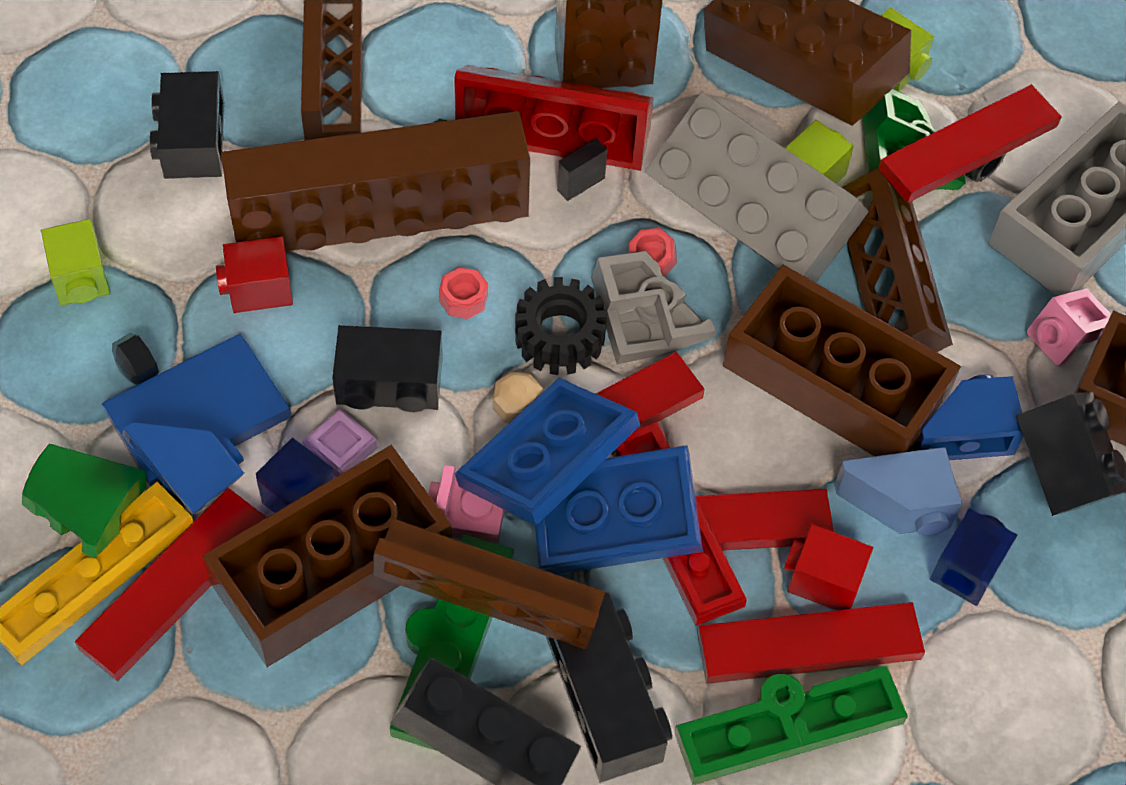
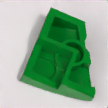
[862,89,966,190]
[22,443,146,558]

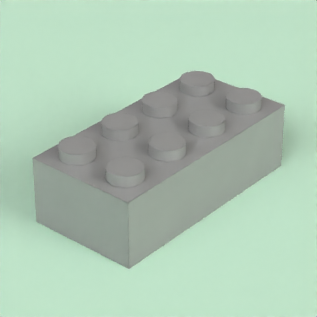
[644,92,869,283]
[988,101,1126,296]

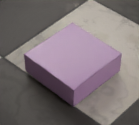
[302,408,378,477]

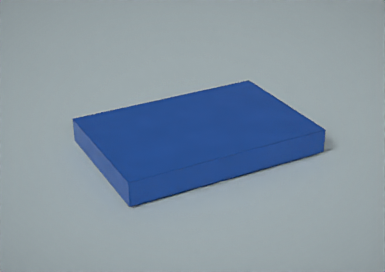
[102,333,291,487]
[454,378,640,526]
[535,445,703,575]

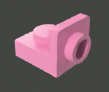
[1027,288,1111,365]
[428,465,505,544]

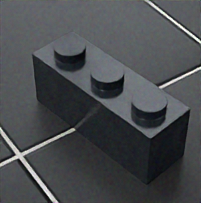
[546,592,672,783]
[390,657,582,785]

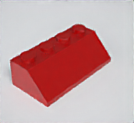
[454,65,654,171]

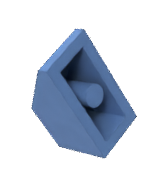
[834,447,962,536]

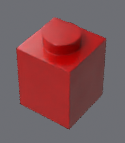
[215,236,293,313]
[784,524,874,610]

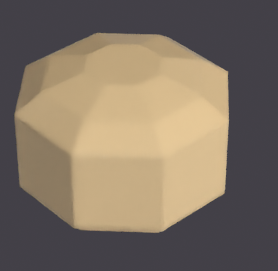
[493,372,543,423]

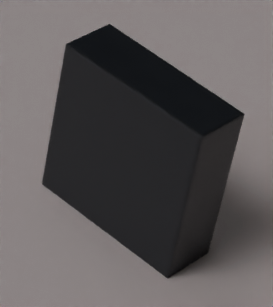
[557,139,608,202]

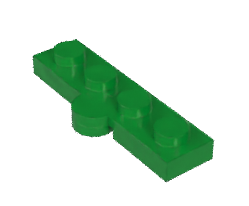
[389,534,514,751]
[674,665,908,785]

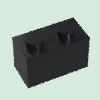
[150,71,224,179]
[332,325,443,412]
[1016,392,1126,516]

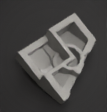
[591,251,716,364]

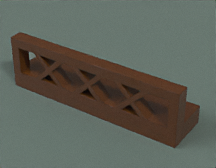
[301,0,363,140]
[842,167,953,352]
[373,519,605,649]

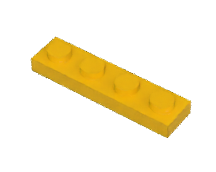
[0,482,194,666]

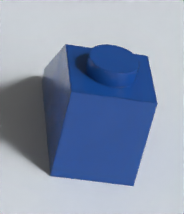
[914,374,1024,461]
[122,422,244,516]

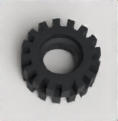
[515,277,607,375]

